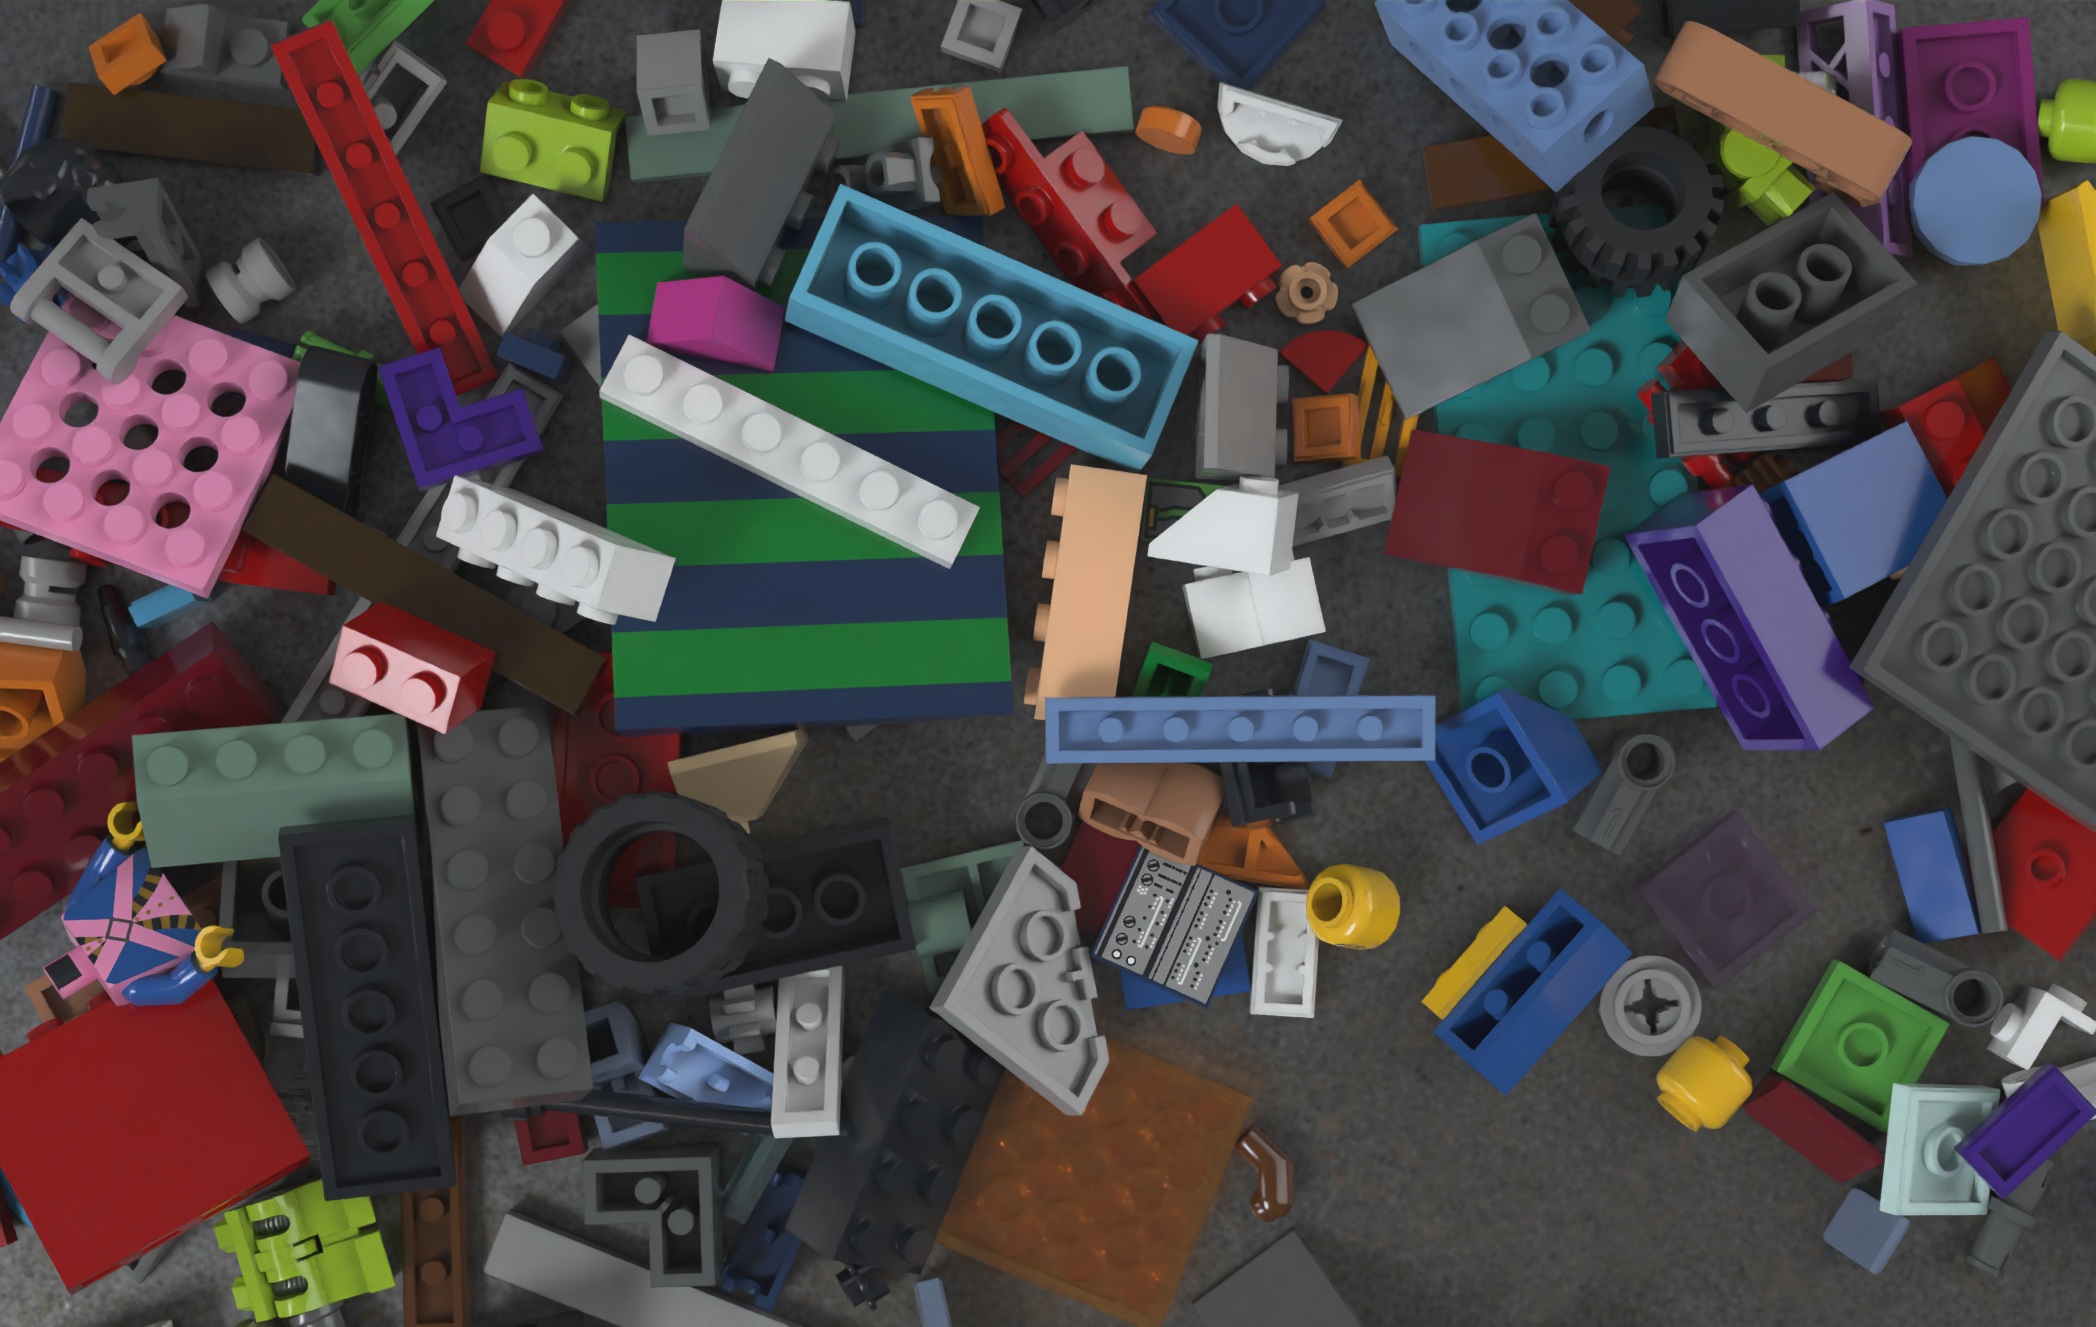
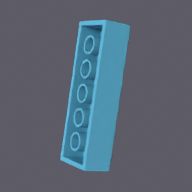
[785,184,1198,474]

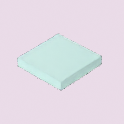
[1879,1083,2000,1215]

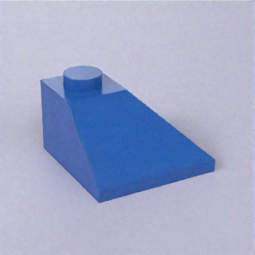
[1425,688,1604,845]

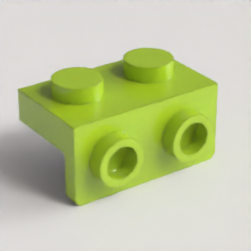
[480,79,626,202]

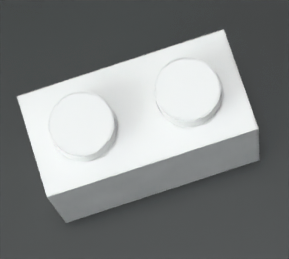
[713,0,856,103]

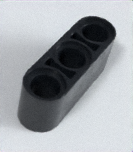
[284,345,378,518]

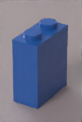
[1759,421,1949,608]

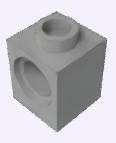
[636,29,711,136]

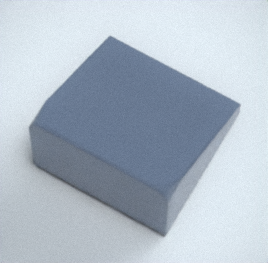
[1823,1188,1910,1275]

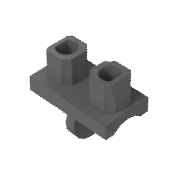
[828,137,942,212]

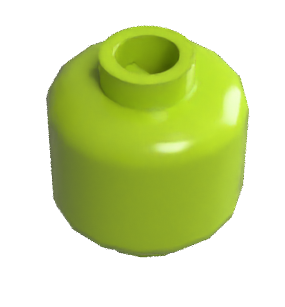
[2038,78,2096,164]

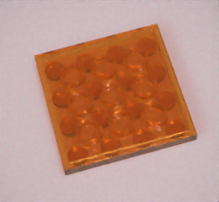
[934,1032,1253,1327]

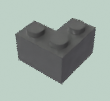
[582,1144,724,1288]

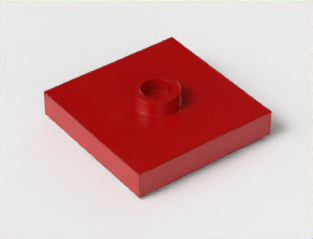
[1967,788,2096,963]

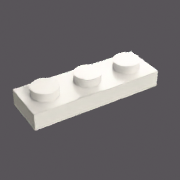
[771,965,845,1138]

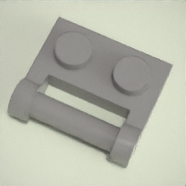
[10,218,189,385]

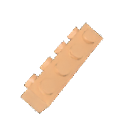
[1024,464,1147,720]

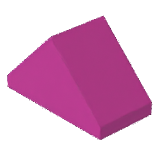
[646,276,785,372]

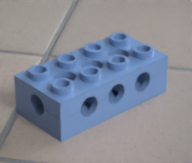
[1375,0,1655,192]

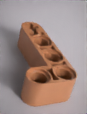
[1653,21,1913,207]

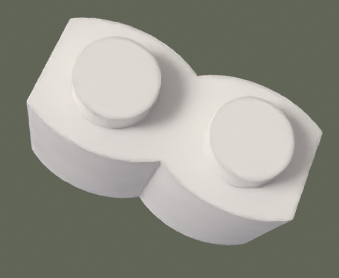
[1182,550,1326,659]

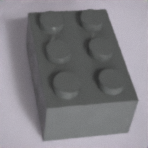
[1665,192,1918,413]

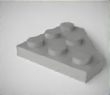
[929,846,1110,1116]

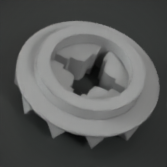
[1598,954,1701,1057]

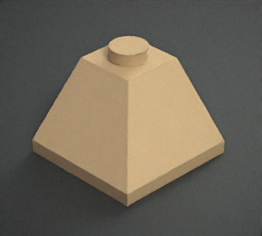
[667,729,809,833]

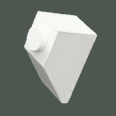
[459,194,591,338]
[1148,475,1299,576]

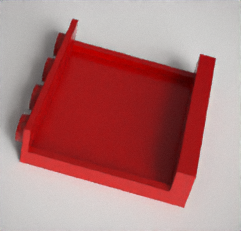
[0,979,311,1296]

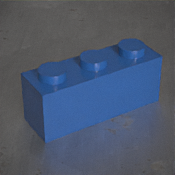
[1433,888,1633,1096]

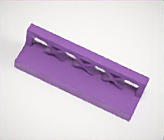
[1796,0,1913,260]

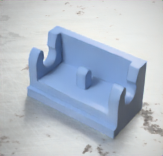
[639,1022,774,1136]

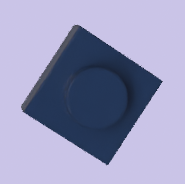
[496,328,575,385]

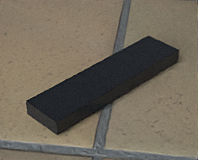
[1651,379,1882,459]

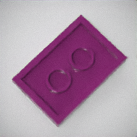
[1896,17,2045,217]

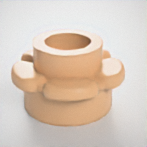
[1276,262,1338,325]

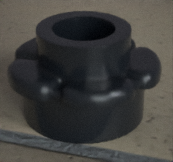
[835,1262,890,1311]

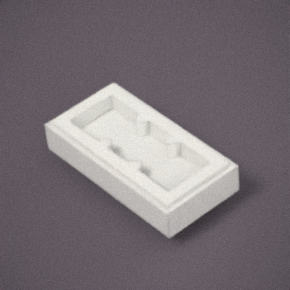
[1249,886,1319,1018]

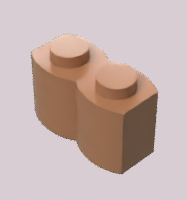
[1078,762,1226,866]

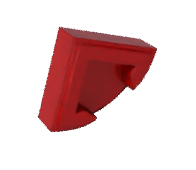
[1278,330,1368,395]

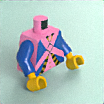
[43,802,245,1006]

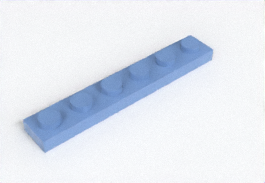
[1045,694,1435,764]

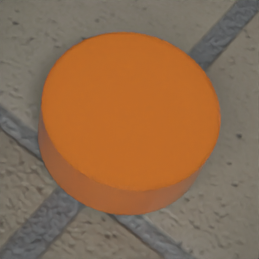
[1135,105,1202,155]

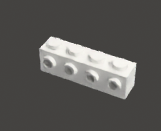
[436,475,676,625]

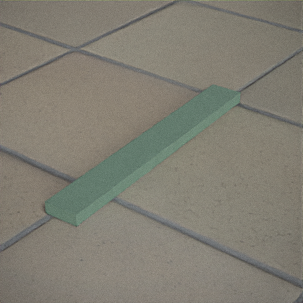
[625,66,1134,183]

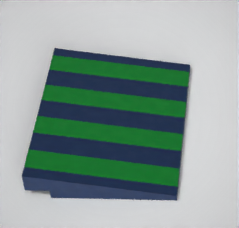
[595,216,1014,737]

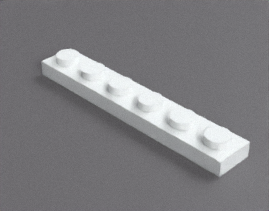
[599,335,980,569]

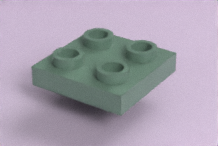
[900,839,1026,992]

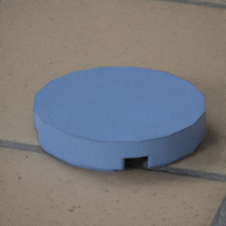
[1908,136,2042,266]

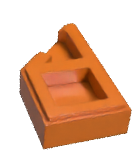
[1197,812,1309,889]

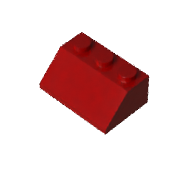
[1880,356,2011,497]

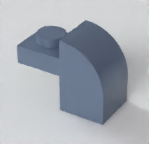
[584,1001,670,1152]

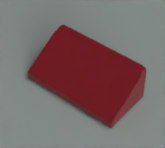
[1742,1072,1885,1182]

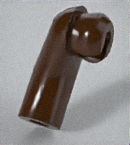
[1233,1124,1295,1222]

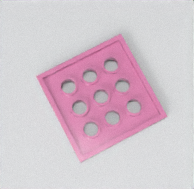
[0,292,301,599]

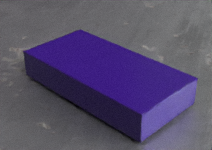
[1953,1061,2096,1199]

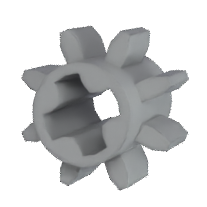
[709,984,778,1056]

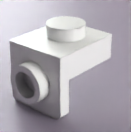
[1987,983,2096,1070]

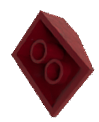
[1383,429,1611,596]

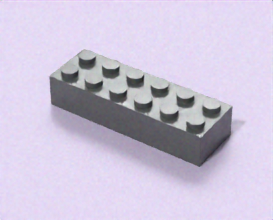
[411,706,593,1116]

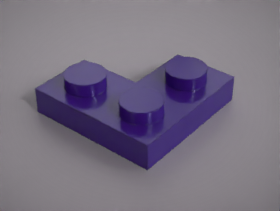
[378,348,544,492]

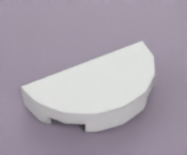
[1217,82,1343,166]

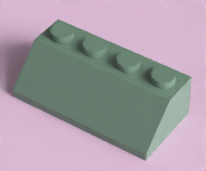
[132,714,420,868]

